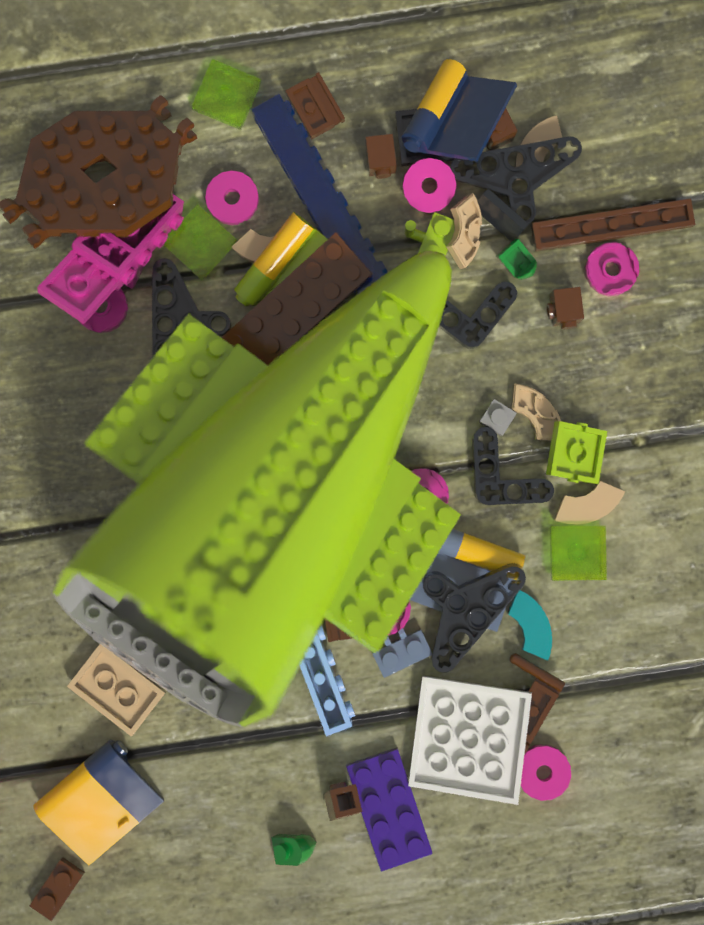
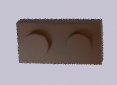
[29,857,85,922]

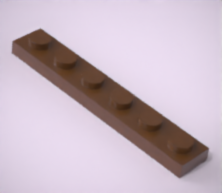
[531,199,696,251]

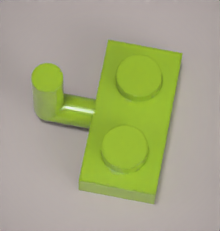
[404,212,455,256]

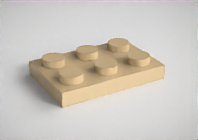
[67,644,167,737]

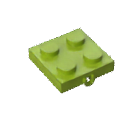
[546,421,607,484]

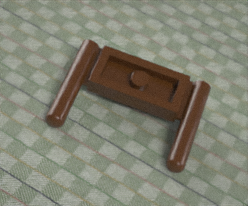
[509,653,566,753]

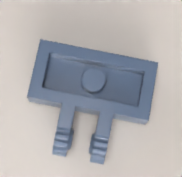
[372,628,433,678]

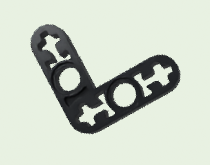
[439,281,517,349]
[472,427,554,505]

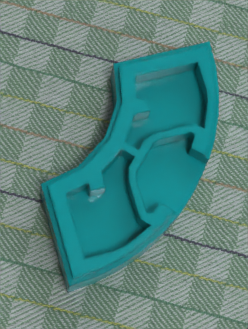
[507,590,552,661]

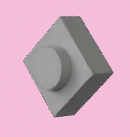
[479,399,517,436]

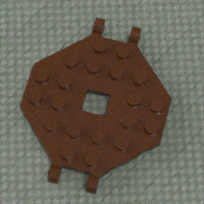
[0,95,198,249]

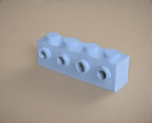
[300,625,355,736]

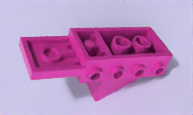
[37,194,184,324]

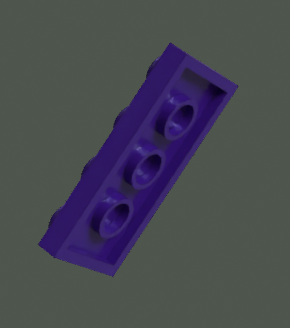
[346,747,433,872]

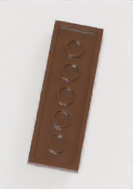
[222,232,373,366]

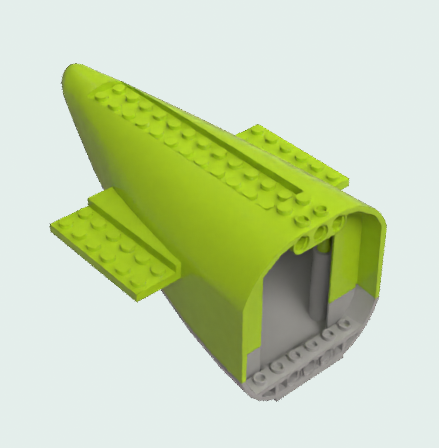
[53,251,461,727]

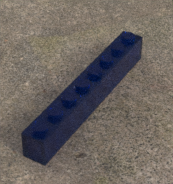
[251,94,388,296]

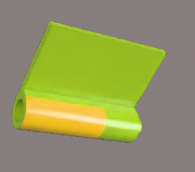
[234,212,328,306]

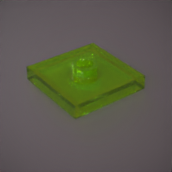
[191,59,261,130]
[163,204,237,280]
[550,526,607,581]

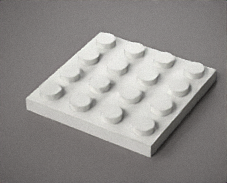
[408,676,532,805]

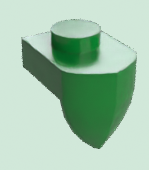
[496,238,537,280]
[271,834,317,866]

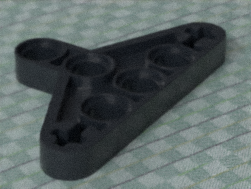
[450,136,582,224]
[152,258,231,359]
[423,563,526,673]

